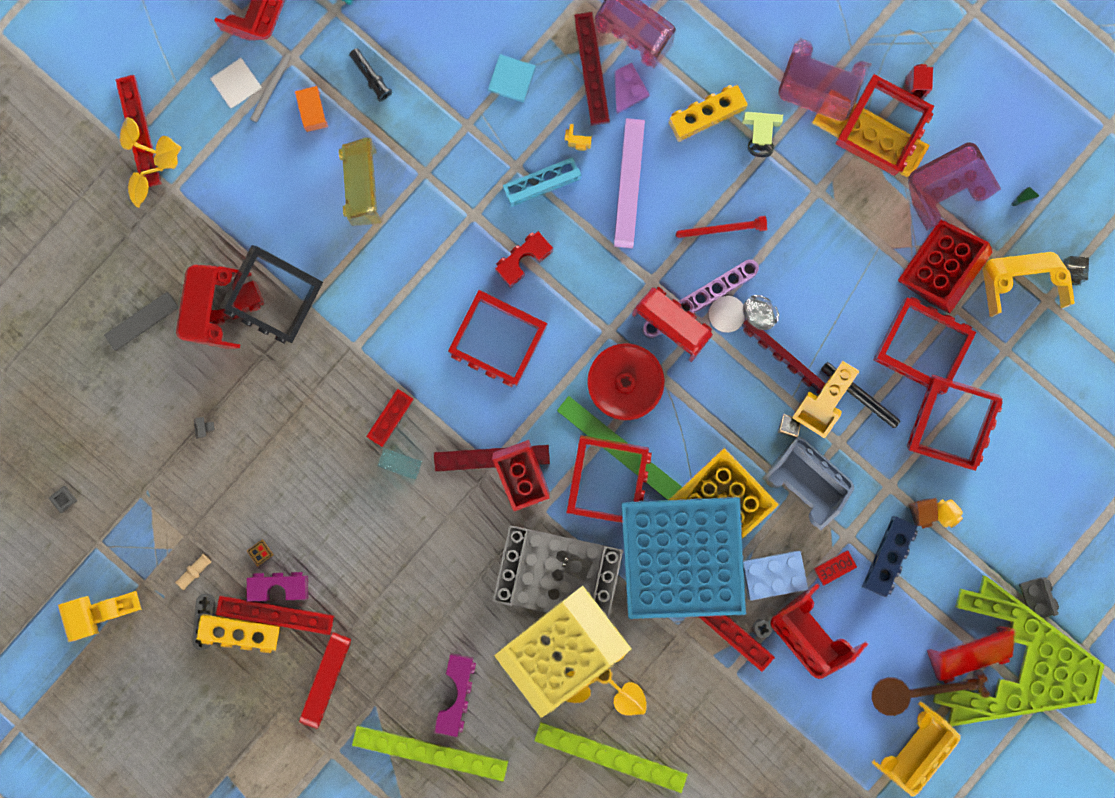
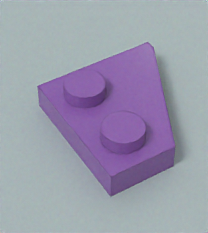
[615,62,649,114]

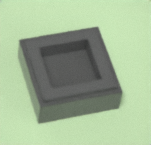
[49,486,77,513]

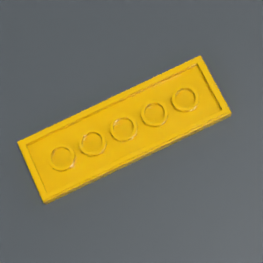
[812,89,930,179]

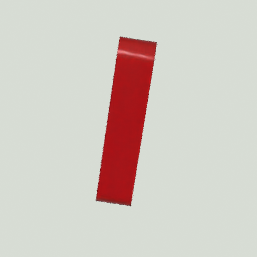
[299,632,352,729]

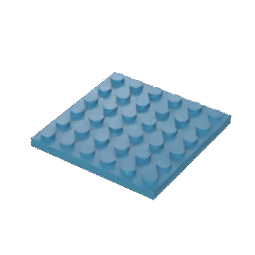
[622,497,746,619]

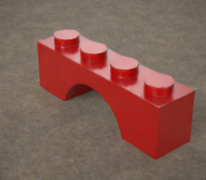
[209,280,265,326]

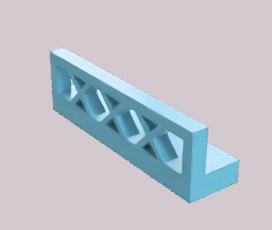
[503,157,581,207]

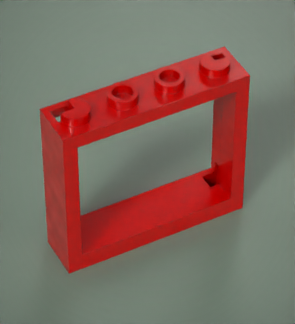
[835,74,934,176]
[448,290,548,387]
[873,297,977,395]
[906,374,1003,471]
[566,435,652,523]

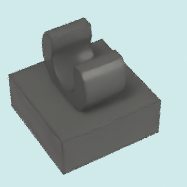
[194,417,215,439]

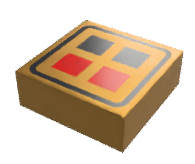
[247,540,274,567]

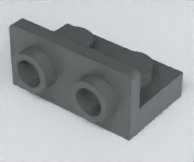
[1019,577,1059,618]

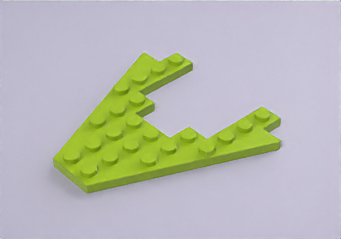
[933,575,1104,726]

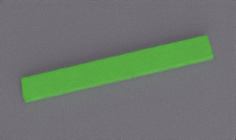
[557,396,682,500]

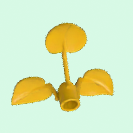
[120,117,182,208]
[566,627,647,716]

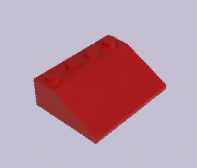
[898,219,993,314]

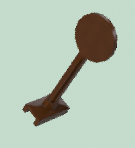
[871,669,991,716]

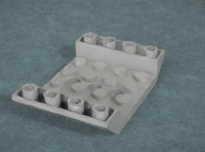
[492,525,623,619]

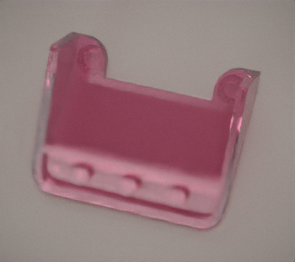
[778,38,871,121]

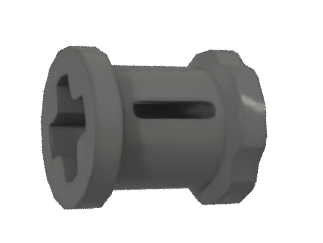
[752,619,772,638]

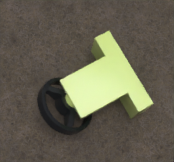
[742,112,783,158]

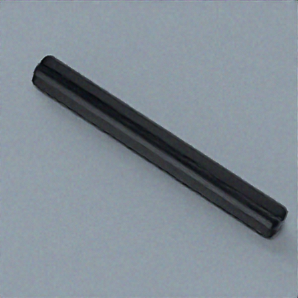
[821,362,900,428]

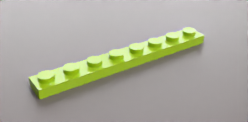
[534,722,688,793]
[352,725,508,782]

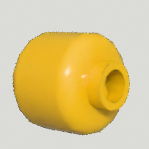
[937,499,963,528]

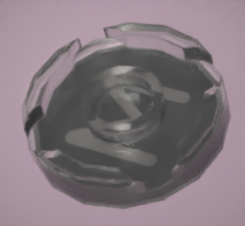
[742,295,779,330]

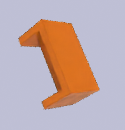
[295,86,328,132]

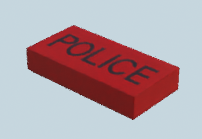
[813,550,857,586]

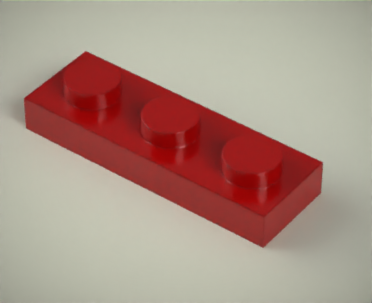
[366,389,414,447]

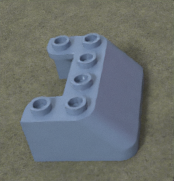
[762,437,854,530]

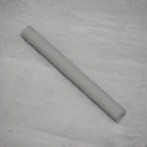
[250,53,291,123]

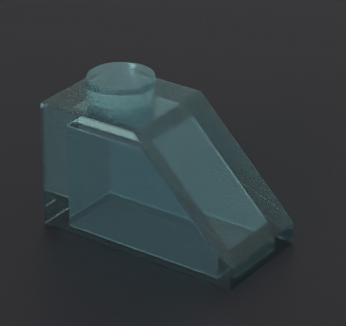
[378,448,422,480]

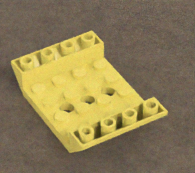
[494,586,631,718]

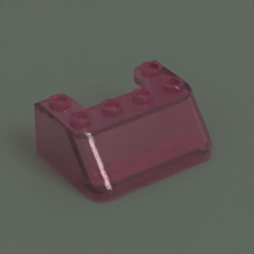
[595,0,676,69]
[908,142,1001,230]

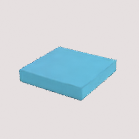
[488,54,536,102]

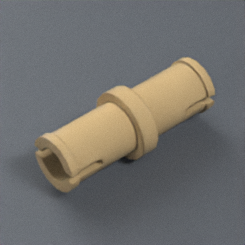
[175,554,212,590]

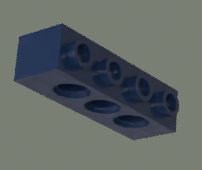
[862,516,918,597]

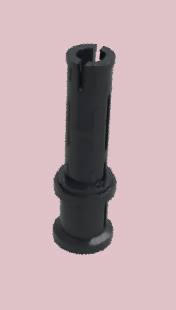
[349,48,392,102]

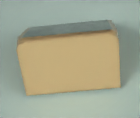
[778,414,801,438]

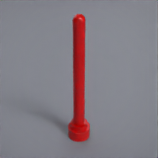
[676,216,767,238]

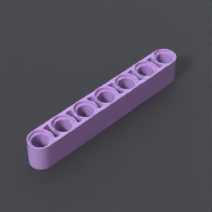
[614,118,645,249]
[643,260,759,338]

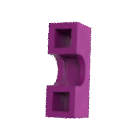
[247,572,309,601]

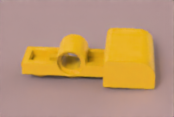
[792,360,859,438]
[58,591,142,643]

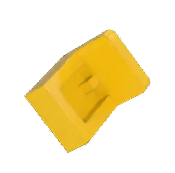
[565,124,592,151]

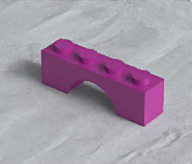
[434,653,476,737]

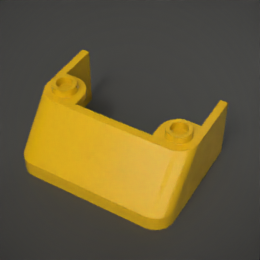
[983,252,1075,317]
[872,701,960,796]

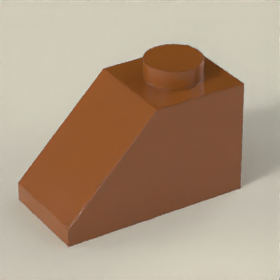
[908,498,938,529]

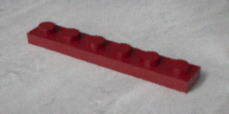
[574,12,610,126]
[741,319,826,395]
[434,445,550,472]

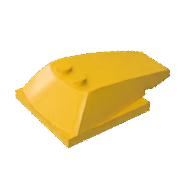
[669,448,779,539]

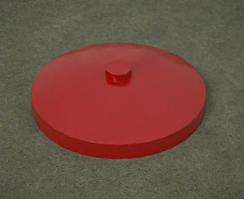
[587,343,665,421]

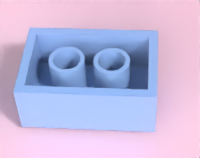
[743,551,808,600]

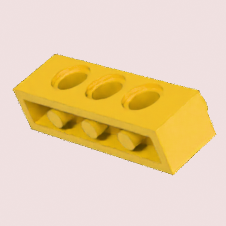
[668,85,748,142]
[197,614,280,653]

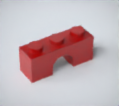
[495,231,553,288]

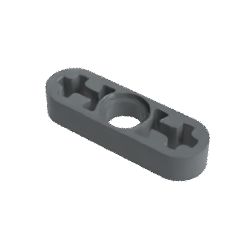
[192,593,215,650]

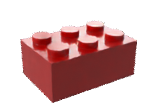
[492,440,550,512]

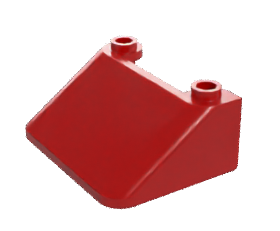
[927,626,1015,683]

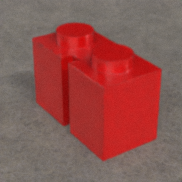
[905,64,933,100]

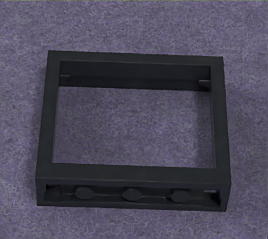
[220,245,323,344]

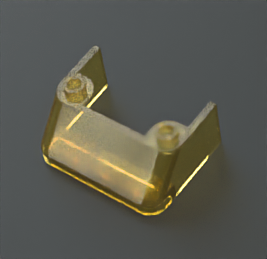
[339,137,382,226]

